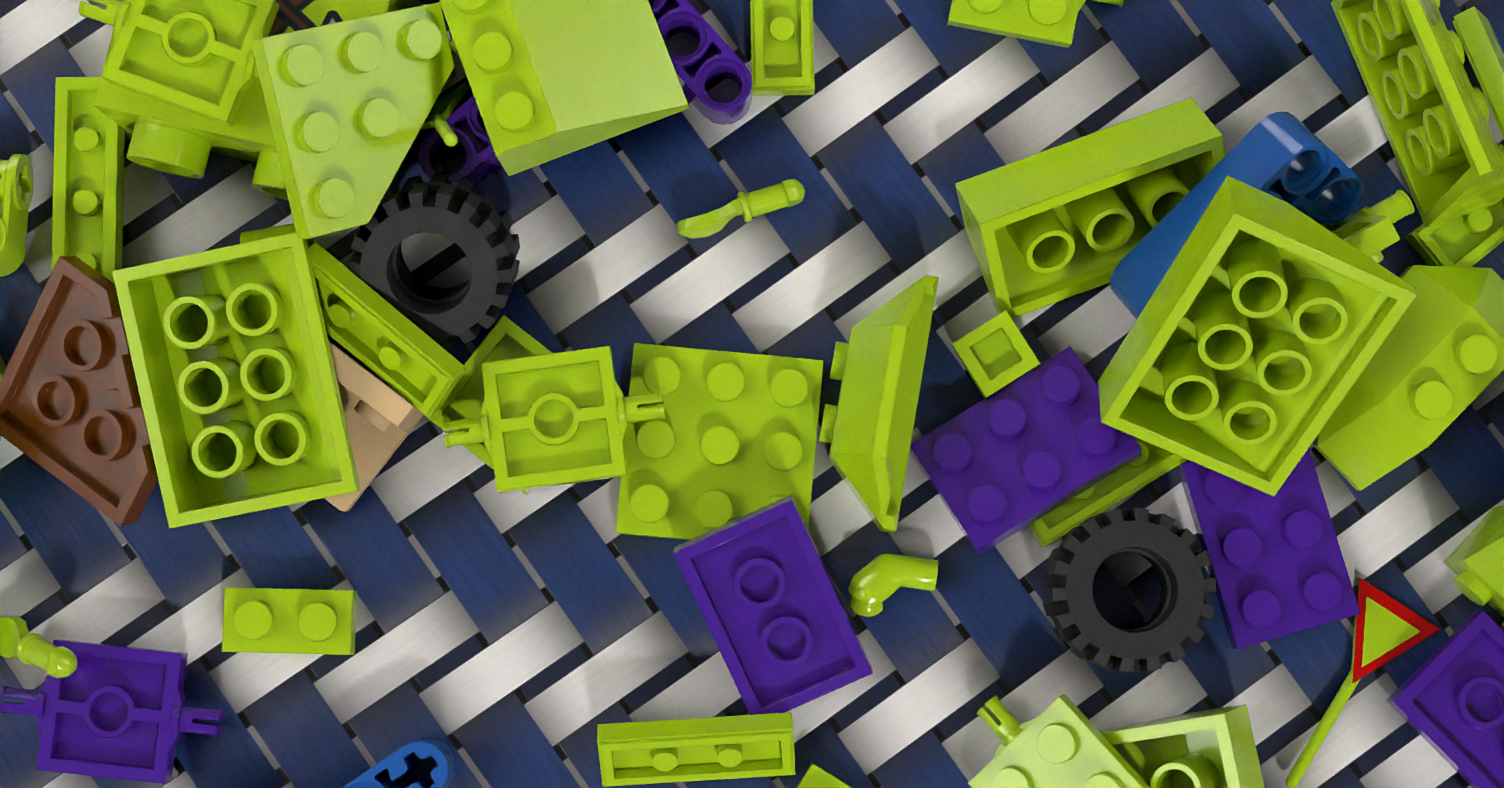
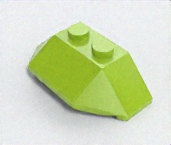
[1313,265,1504,491]
[819,275,939,533]

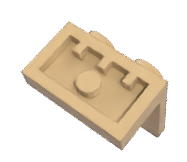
[324,340,424,512]

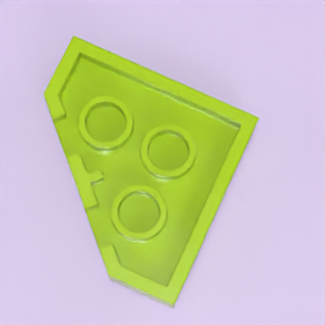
[251,2,454,239]

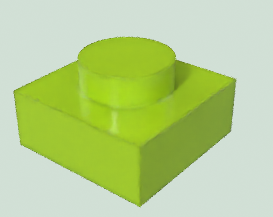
[951,310,1040,398]

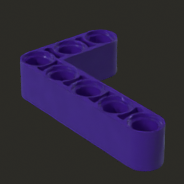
[418,0,752,190]

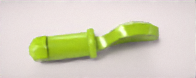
[677,179,805,239]
[0,615,77,678]

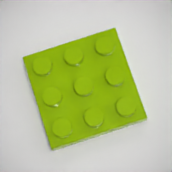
[615,343,824,540]

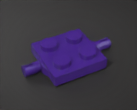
[0,640,224,784]

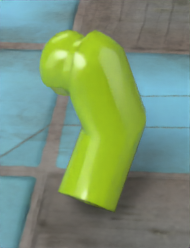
[848,553,938,617]

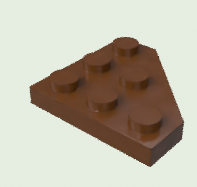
[0,256,158,526]

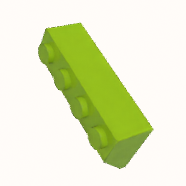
[955,97,1225,318]

